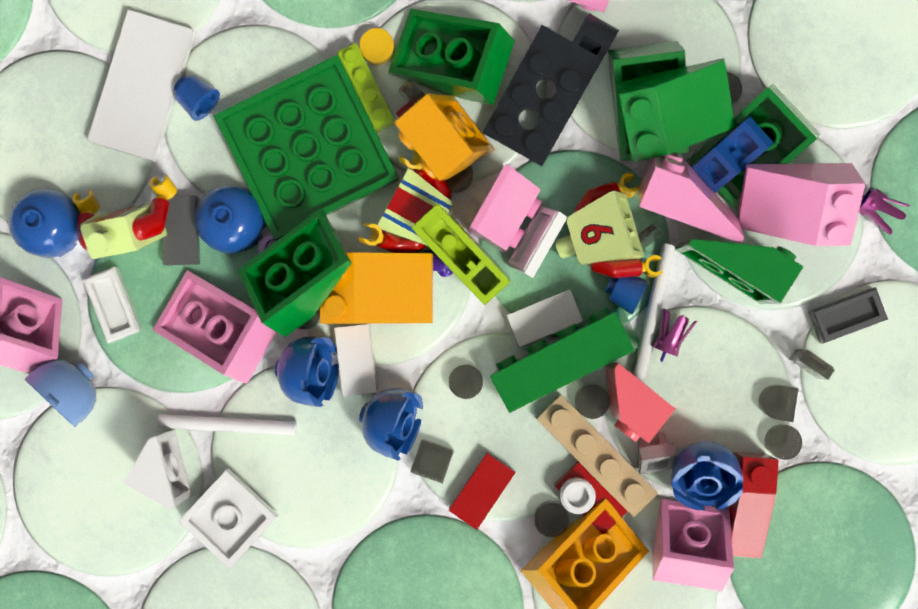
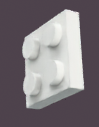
[178,468,279,569]

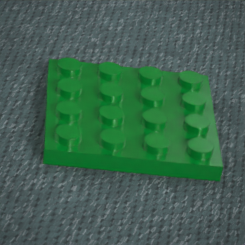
[213,54,399,241]

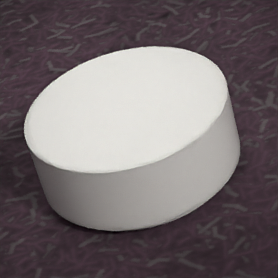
[560,477,596,514]

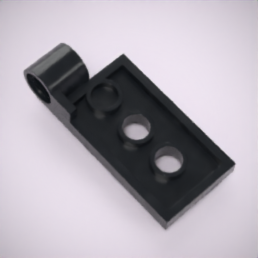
[482,13,619,167]

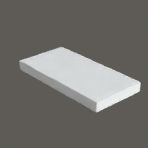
[87,10,196,162]

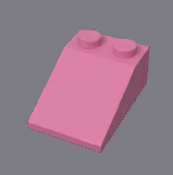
[638,152,744,244]
[738,163,865,246]
[153,270,277,384]

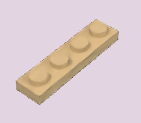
[536,394,658,517]

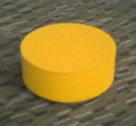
[359,28,395,65]

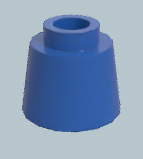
[173,76,220,121]
[605,276,650,315]

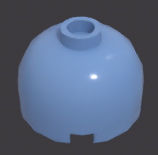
[24,359,97,427]

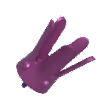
[859,187,910,235]
[652,308,698,362]

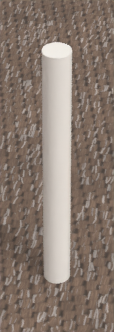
[632,243,676,380]
[157,414,297,435]

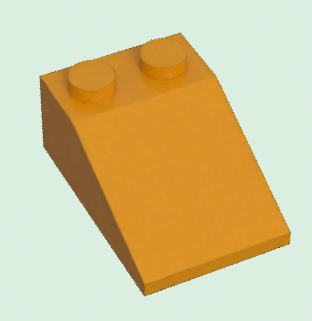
[394,94,495,181]
[320,252,433,324]
[520,498,649,609]

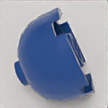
[195,185,266,254]
[8,189,81,258]
[275,336,339,407]
[359,388,423,461]
[671,441,743,511]

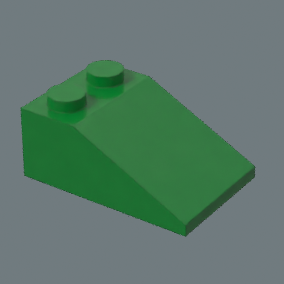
[388,9,515,105]
[608,41,689,161]
[617,58,735,162]
[689,84,820,209]
[237,208,352,337]
[675,239,804,304]

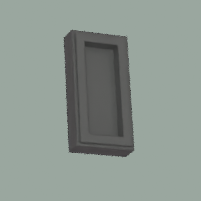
[162,195,200,266]
[808,287,888,344]

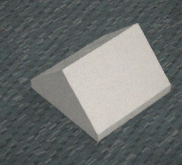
[124,429,193,509]

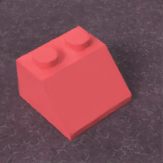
[605,362,676,443]

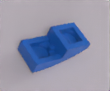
[692,117,773,193]

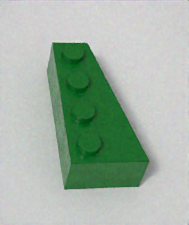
[490,306,639,413]

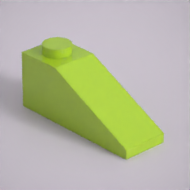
[412,203,511,306]

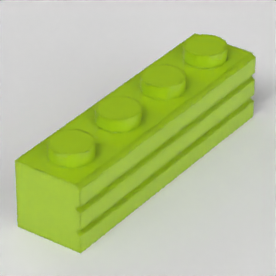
[337,43,395,133]

